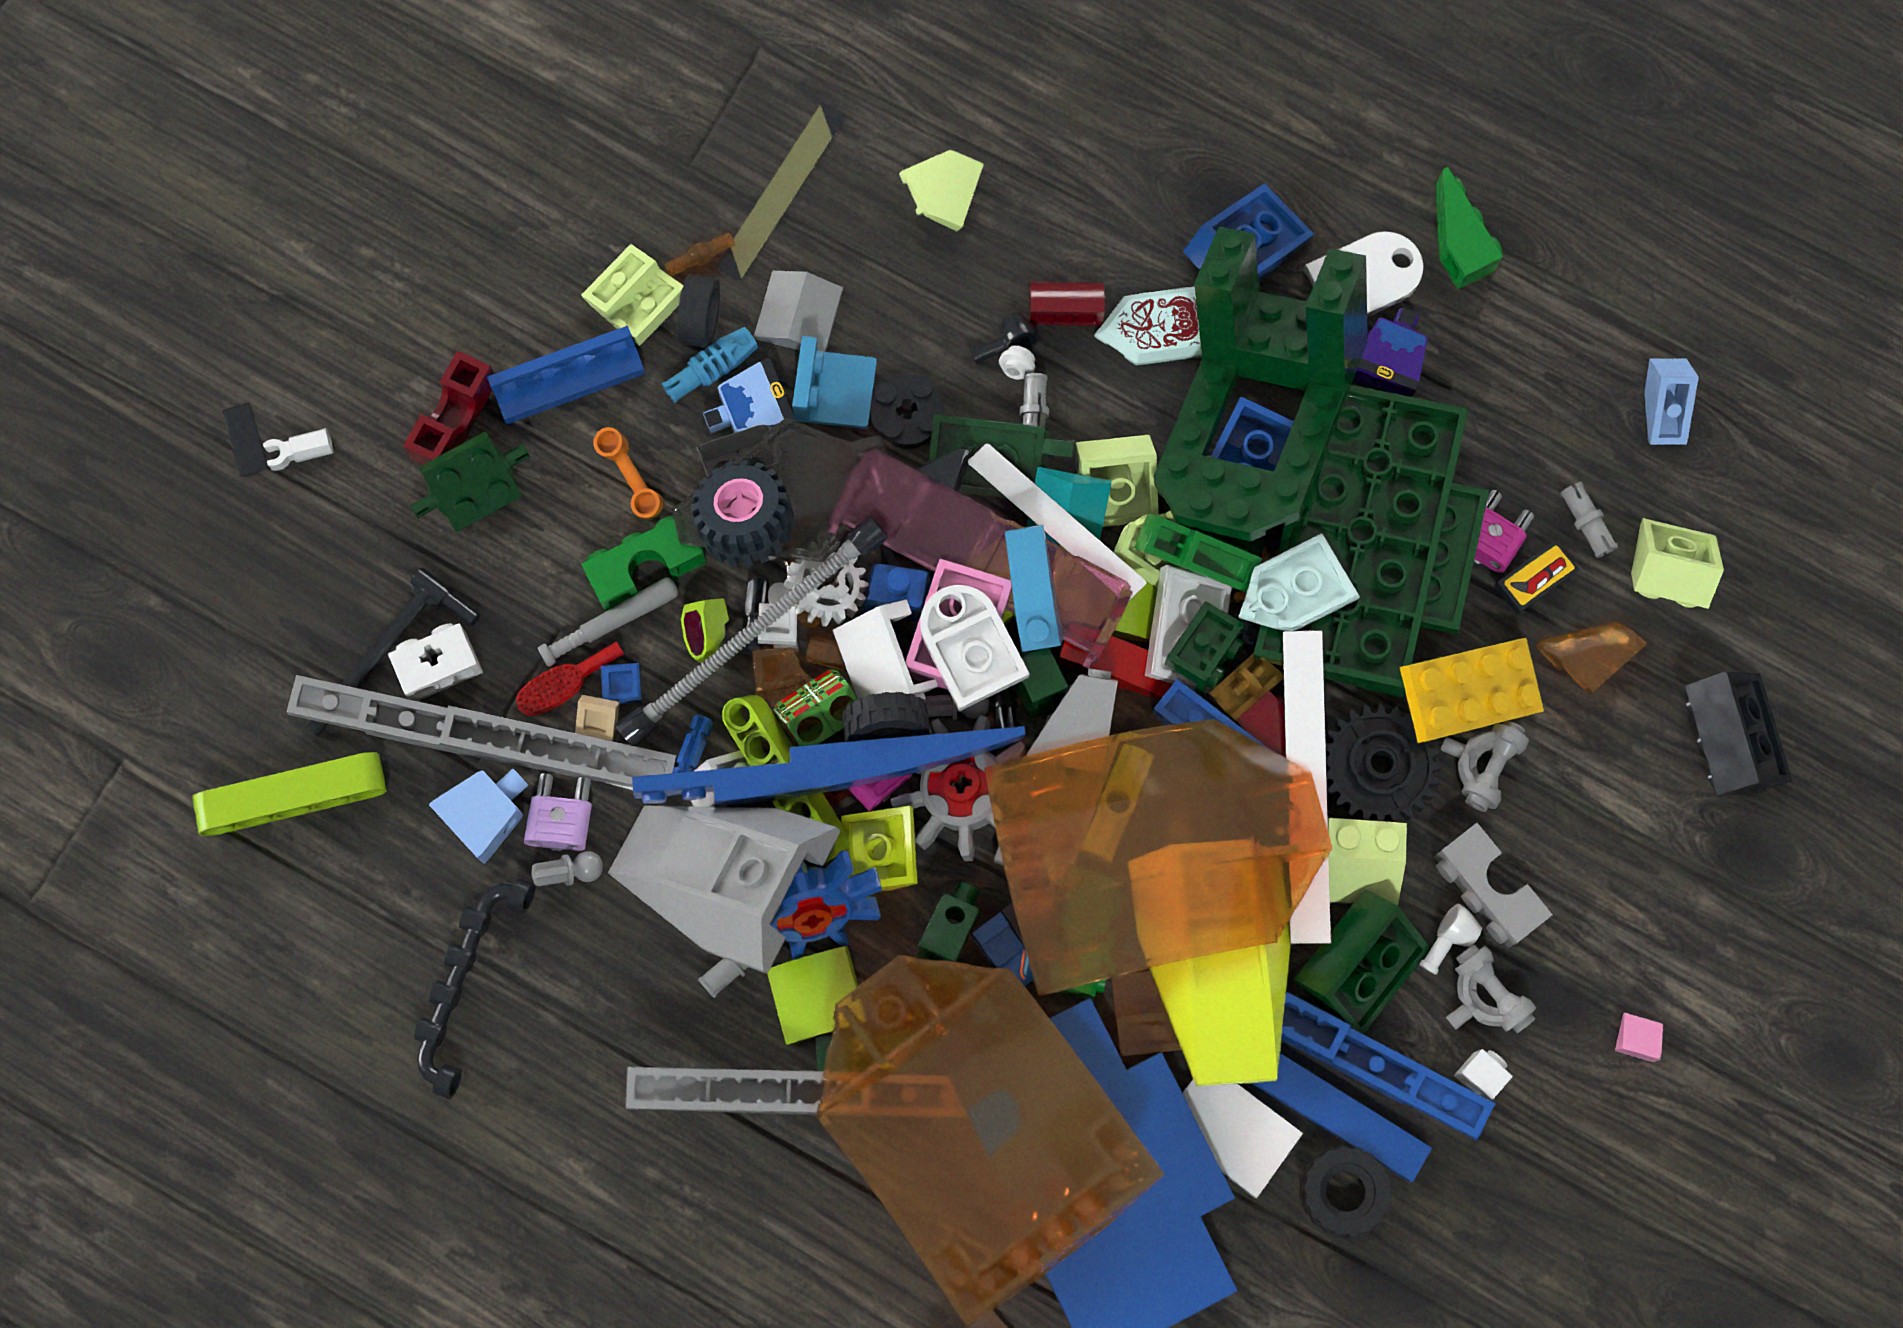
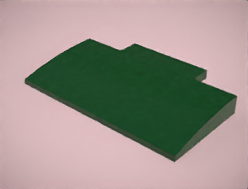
[1253,385,1489,697]

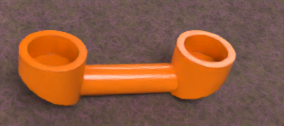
[594,427,664,520]

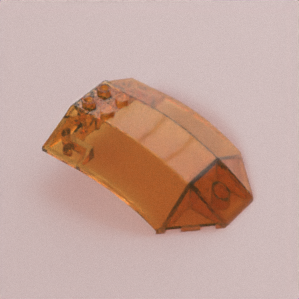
[984,720,1333,996]
[816,955,1165,1326]

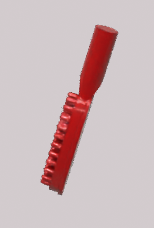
[516,641,624,716]

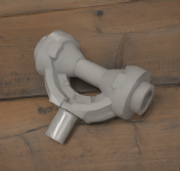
[1441,721,1529,812]
[1446,944,1536,1033]

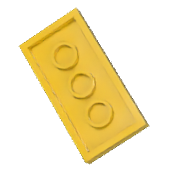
[1400,638,1544,743]

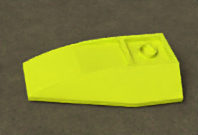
[1128,840,1291,1087]

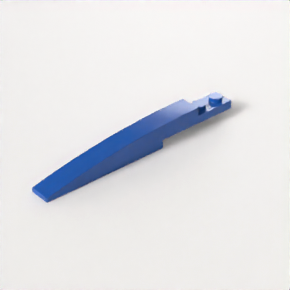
[632,726,1025,807]
[1121,925,1495,1141]

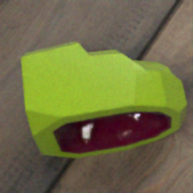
[681,598,729,663]

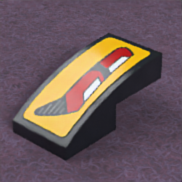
[1494,540,1580,615]

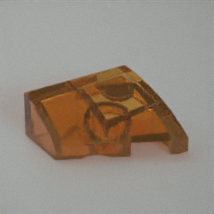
[1536,622,1647,695]
[751,647,833,727]

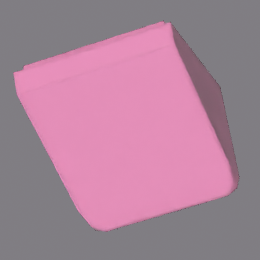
[1615,1013,1663,1062]

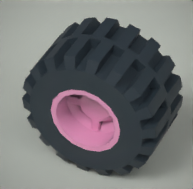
[691,460,795,567]

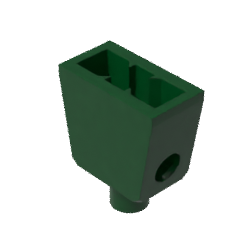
[914,882,980,981]

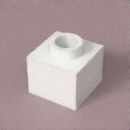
[1454,1049,1513,1101]

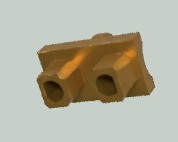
[1208,653,1284,722]

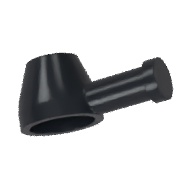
[970,313,1040,365]

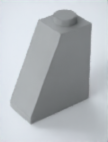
[1026,668,1118,774]

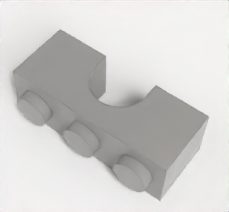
[1434,823,1553,948]

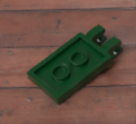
[929,413,1074,498]

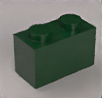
[1013,648,1068,719]

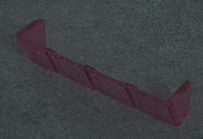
[828,450,1133,669]

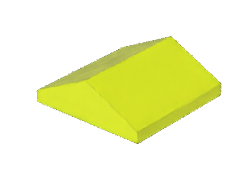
[841,806,917,891]

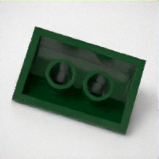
[1294,889,1431,1034]

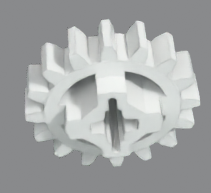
[784,543,869,626]

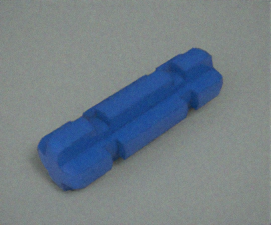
[672,715,713,773]

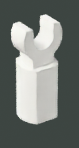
[263,428,334,470]

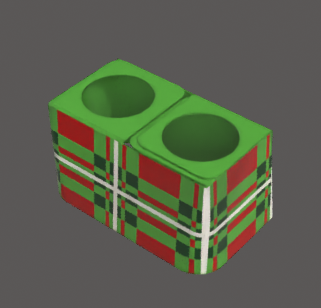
[773,669,857,747]

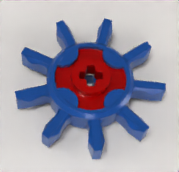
[770,850,883,960]

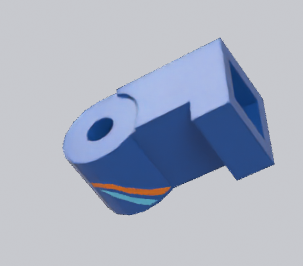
[972,912,1041,993]

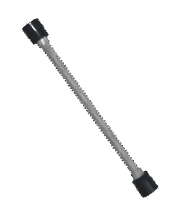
[616,514,889,747]

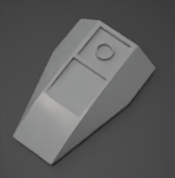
[608,806,841,974]

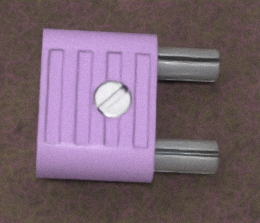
[524,773,592,851]

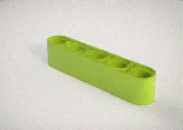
[722,695,850,863]
[192,752,387,836]

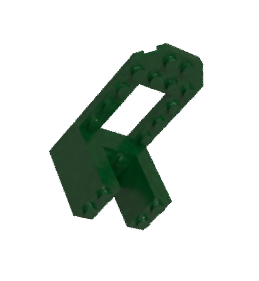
[1153,226,1368,541]

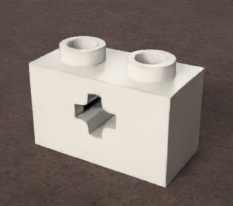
[388,623,483,701]

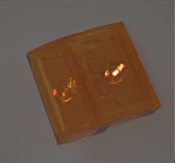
[1110,969,1182,1056]

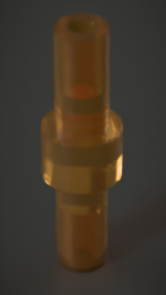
[664,232,735,276]

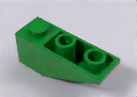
[1436,167,1503,290]

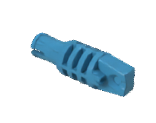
[661,327,758,403]

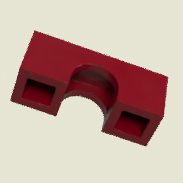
[403,350,494,465]

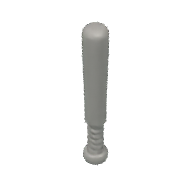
[537,577,678,667]

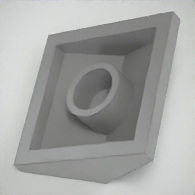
[754,271,843,352]

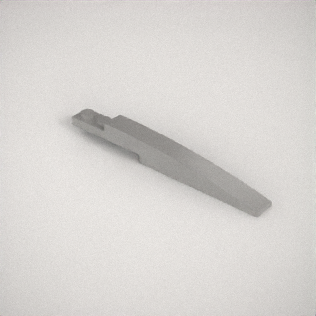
[286,675,676,787]
[626,1067,968,1118]

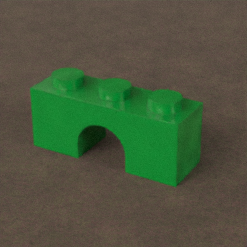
[581,514,706,612]

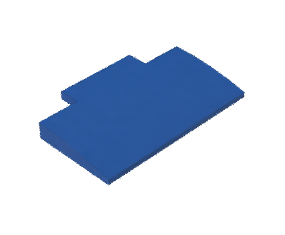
[946,998,1237,1328]

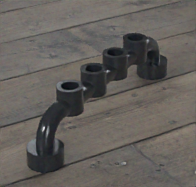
[414,879,536,1099]

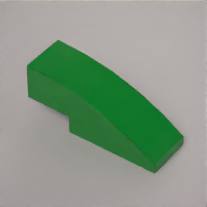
[1134,513,1262,593]

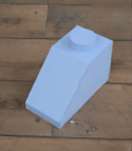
[1644,359,1699,445]

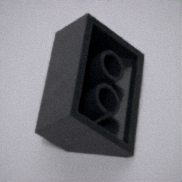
[1685,671,1793,795]

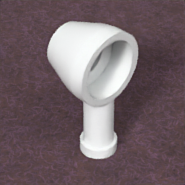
[1419,904,1482,975]

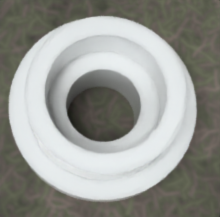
[999,346,1035,380]

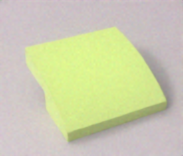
[582,244,683,346]

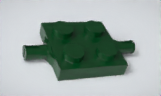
[410,431,531,532]

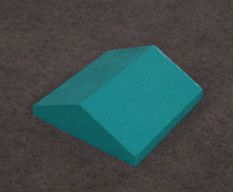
[1026,467,1112,550]

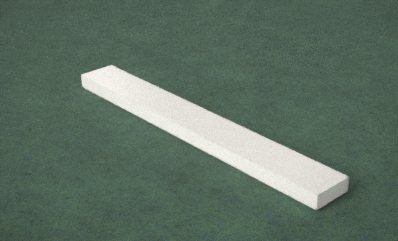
[1283,631,1331,944]

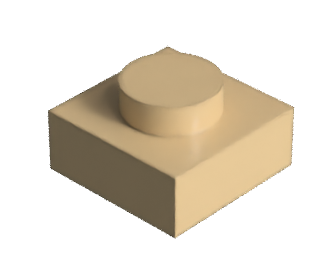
[575,695,619,741]

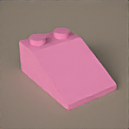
[905,559,1012,690]

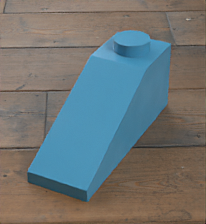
[1005,525,1064,652]

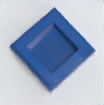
[601,663,643,705]

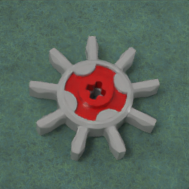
[890,715,1038,861]

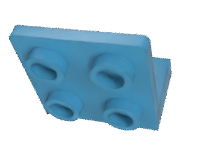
[792,336,877,429]

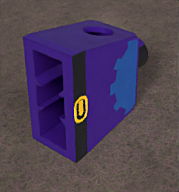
[1353,308,1428,397]

